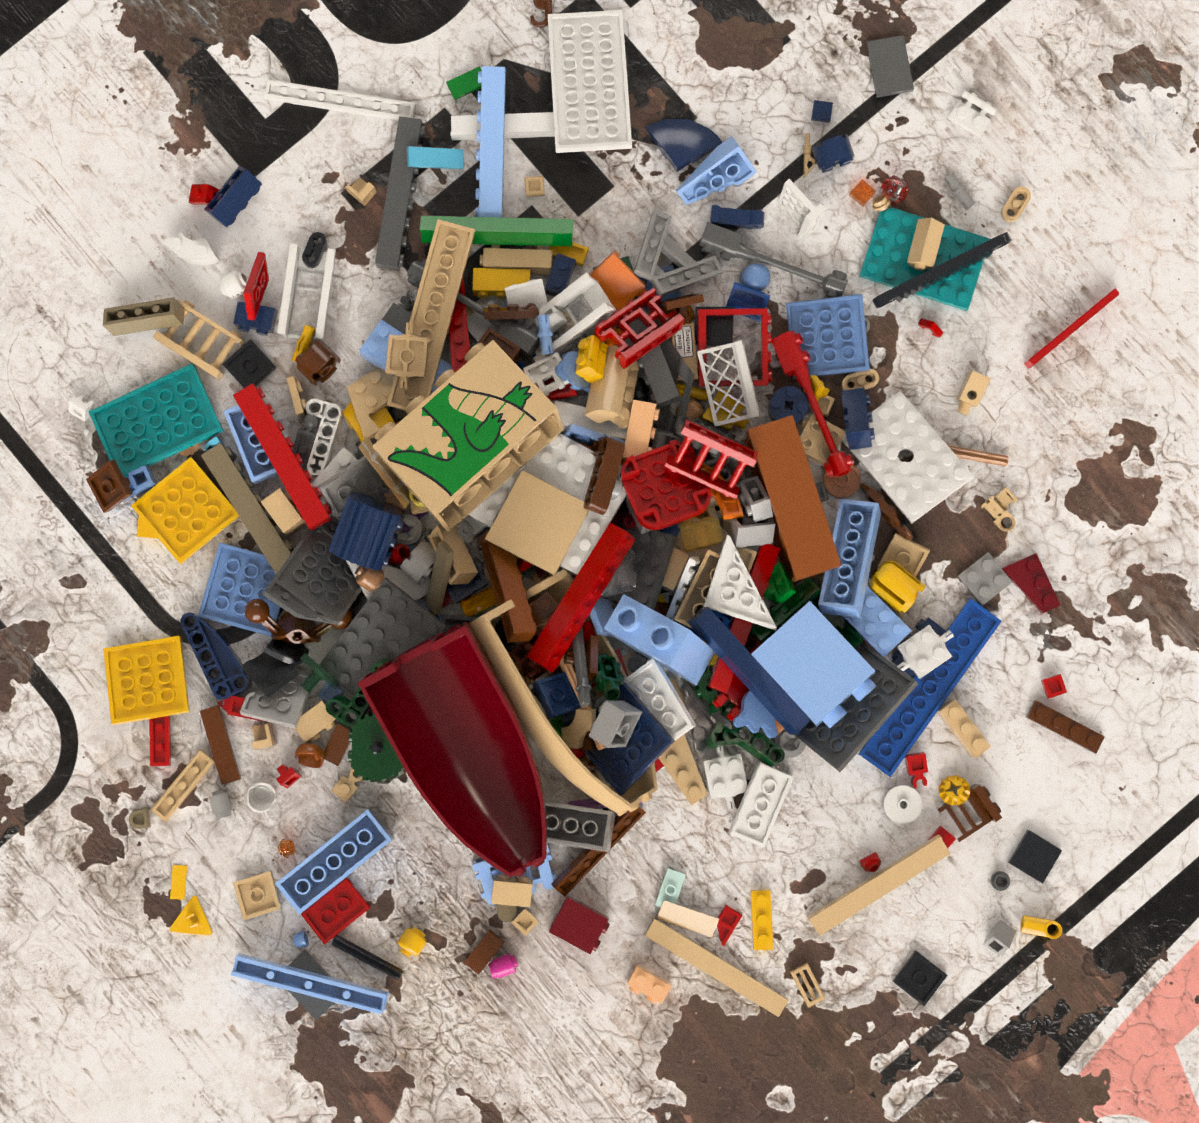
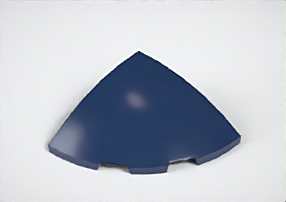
[645,118,723,172]

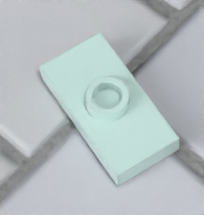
[655,867,686,907]

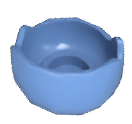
[739,263,771,291]

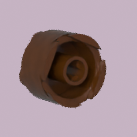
[295,340,341,386]

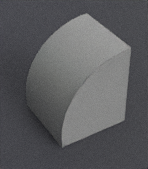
[983,920,1016,956]

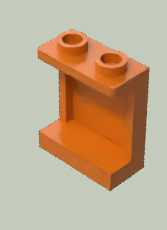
[589,250,647,311]

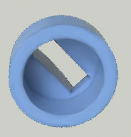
[293,931,309,948]

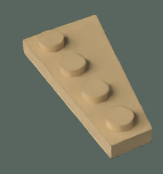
[659,734,707,805]

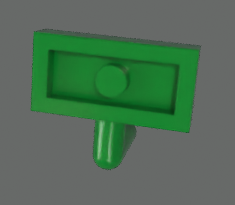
[763,562,796,605]

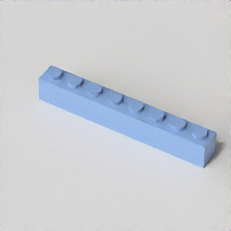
[475,66,506,218]

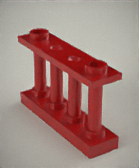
[665,419,758,499]

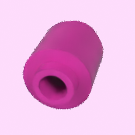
[488,953,519,978]

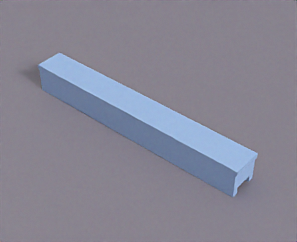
[231,953,389,1014]

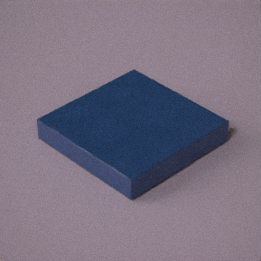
[532,672,581,720]

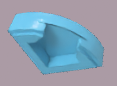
[204,436,224,452]

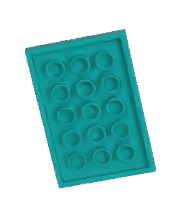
[859,207,990,311]
[89,363,224,477]

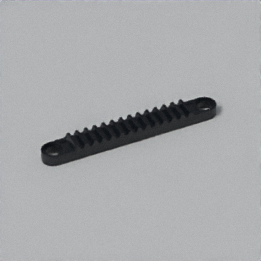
[872,232,1012,309]

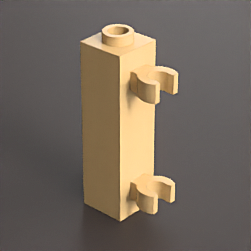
[480,245,552,275]

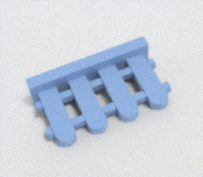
[472,843,557,905]

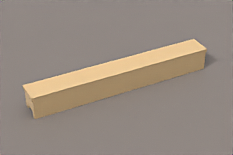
[807,834,951,936]

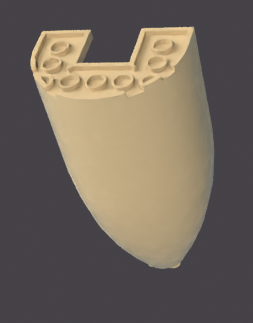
[469,569,658,816]

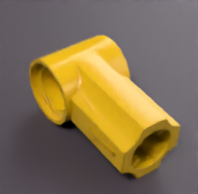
[1020,915,1062,939]

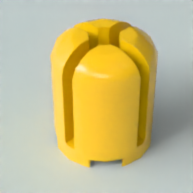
[869,560,926,615]

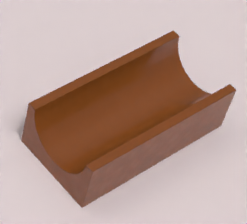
[741,415,842,583]

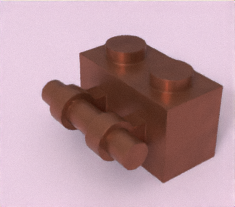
[508,630,545,680]

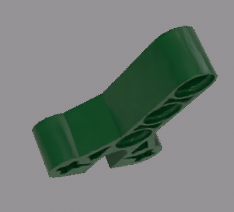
[705,701,785,766]

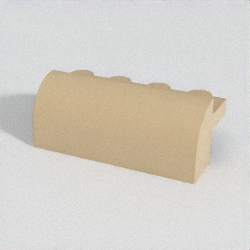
[584,346,639,429]

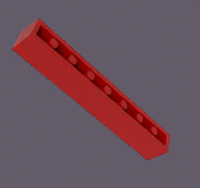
[233,384,332,530]
[526,523,635,673]

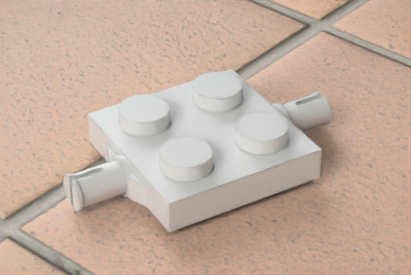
[897,625,954,679]
[702,745,747,810]

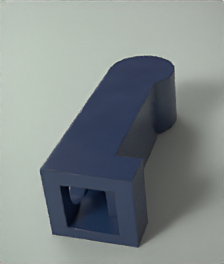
[710,205,765,229]

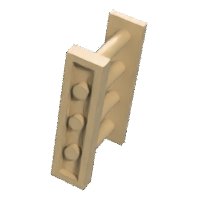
[153,299,245,381]

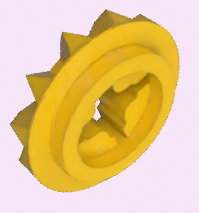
[938,775,970,805]

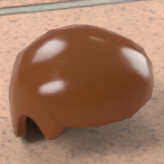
[295,742,324,768]

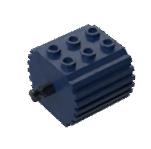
[329,485,405,570]

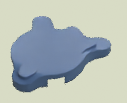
[555,350,591,393]
[733,690,778,738]

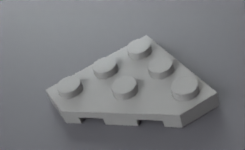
[240,671,316,728]

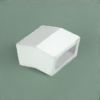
[534,305,568,333]

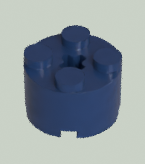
[812,134,855,173]
[768,386,808,425]

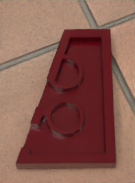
[1001,553,1060,614]

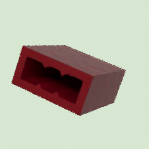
[549,895,610,954]

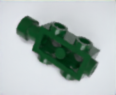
[593,653,624,700]
[695,666,724,714]

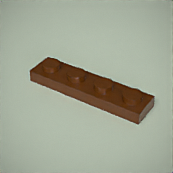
[1026,700,1105,754]

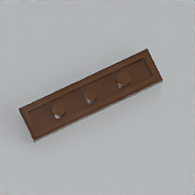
[200,705,241,785]

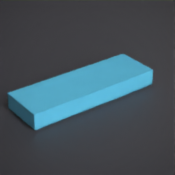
[407,146,464,170]

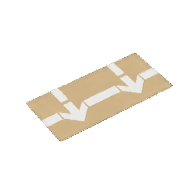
[359,437,411,508]

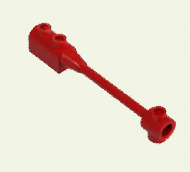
[771,331,854,478]

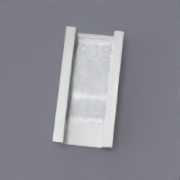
[277,244,336,342]
[524,272,615,362]

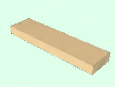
[151,749,215,822]

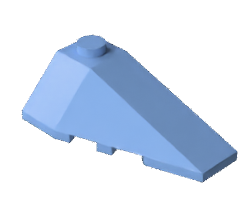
[676,136,757,205]

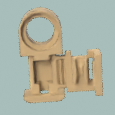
[980,487,1018,531]

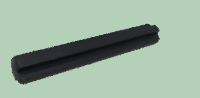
[332,935,403,980]

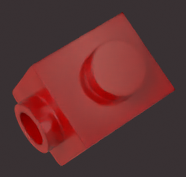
[189,184,220,205]

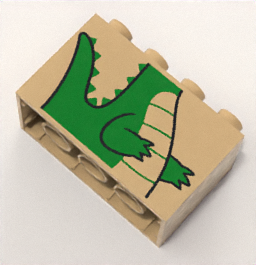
[372,340,564,533]

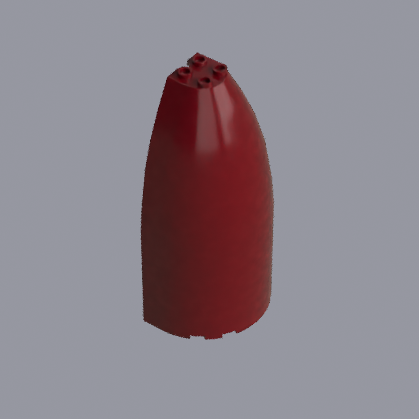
[357,622,547,877]

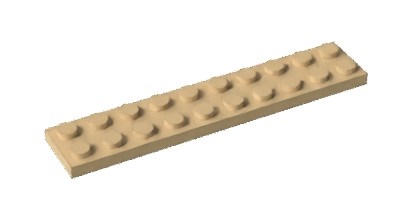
[387,219,475,411]

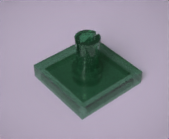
[300,653,339,693]

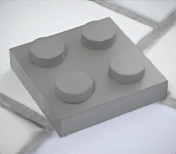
[957,552,1012,606]

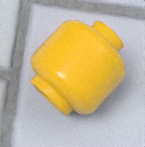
[398,927,427,957]

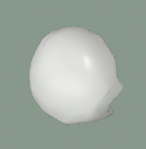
[246,781,276,813]

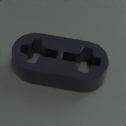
[302,232,327,268]

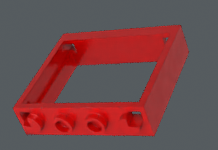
[697,308,772,387]

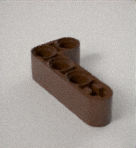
[584,436,625,515]

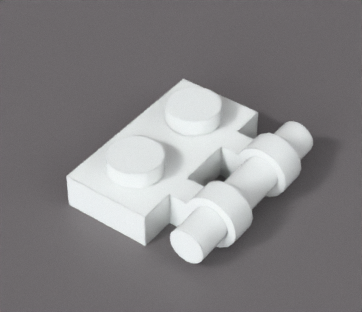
[948,90,997,138]
[523,352,569,396]

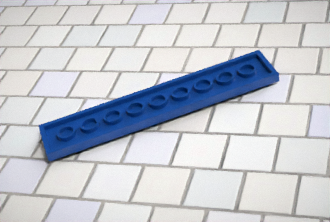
[858,598,1002,777]

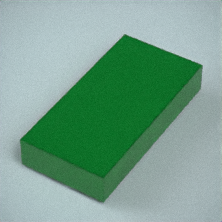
[446,66,482,101]

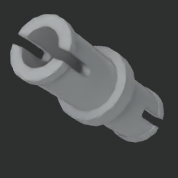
[943,173,976,210]

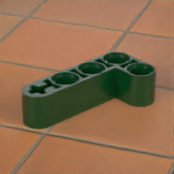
[326,658,390,727]

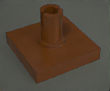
[658,294,704,325]
[86,460,133,513]
[564,635,599,682]

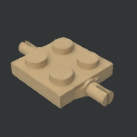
[385,323,429,390]

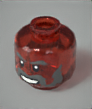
[880,175,910,204]

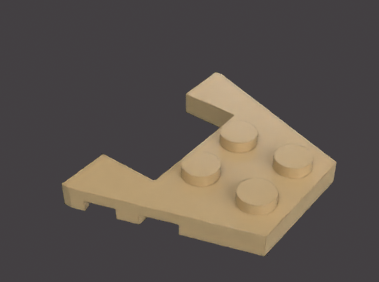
[347,367,394,439]

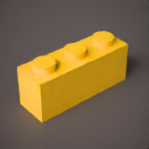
[473,268,531,299]

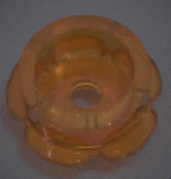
[278,839,295,858]

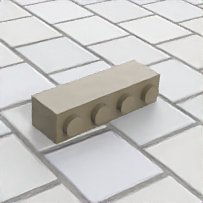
[103,297,184,336]

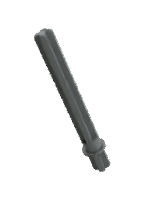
[572,625,592,707]

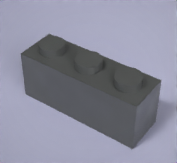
[637,345,681,408]

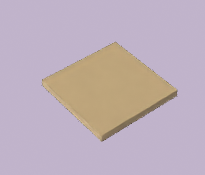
[485,470,590,576]

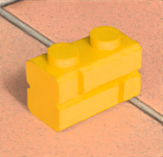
[575,335,608,383]

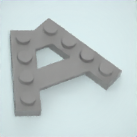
[633,209,723,296]

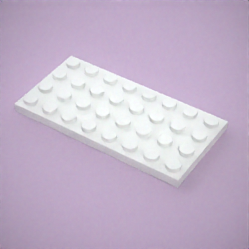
[548,10,632,153]

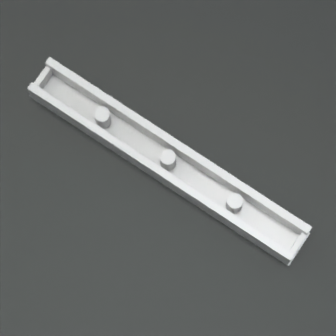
[451,112,555,141]

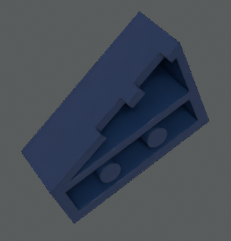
[841,387,875,450]

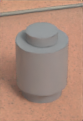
[209,789,232,819]

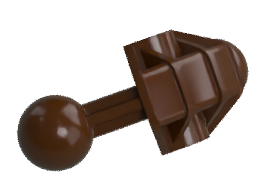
[244,599,353,644]

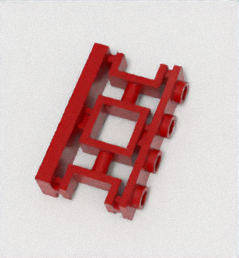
[594,288,684,369]

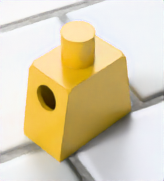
[702,387,750,432]

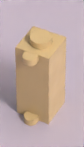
[907,218,945,271]

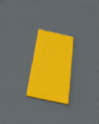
[170,865,187,900]

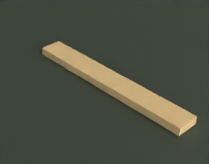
[645,918,789,1017]

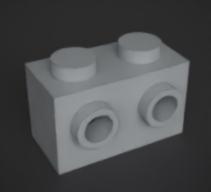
[738,476,773,522]

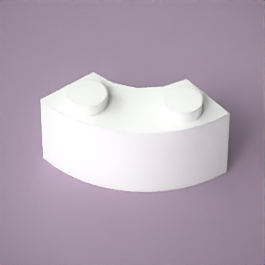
[164,231,220,266]

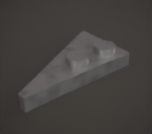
[681,682,718,759]

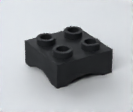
[242,652,299,697]

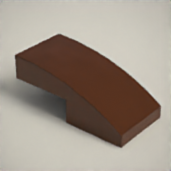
[463,930,505,975]

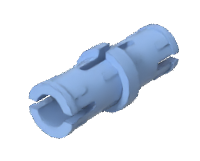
[537,314,554,355]

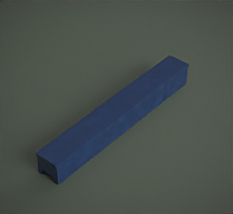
[687,607,810,735]

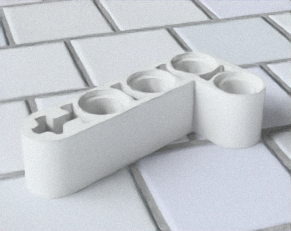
[306,398,344,478]

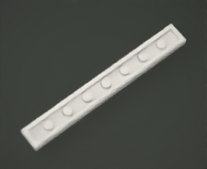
[264,79,416,121]

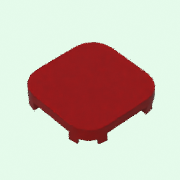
[620,440,712,530]

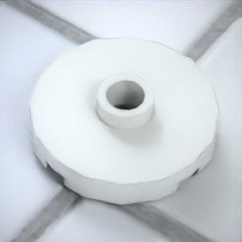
[883,785,922,824]

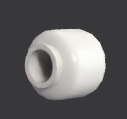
[220,270,248,299]

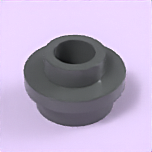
[990,871,1010,891]

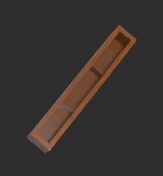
[480,531,537,643]

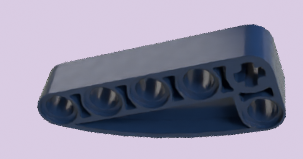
[180,613,252,700]

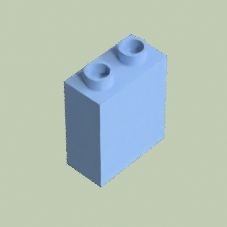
[604,594,715,685]
[751,601,876,728]

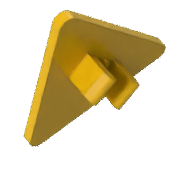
[170,895,213,935]

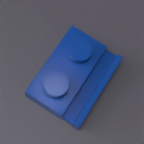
[726,282,770,322]

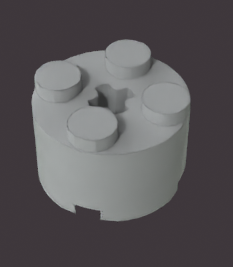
[400,540,436,586]

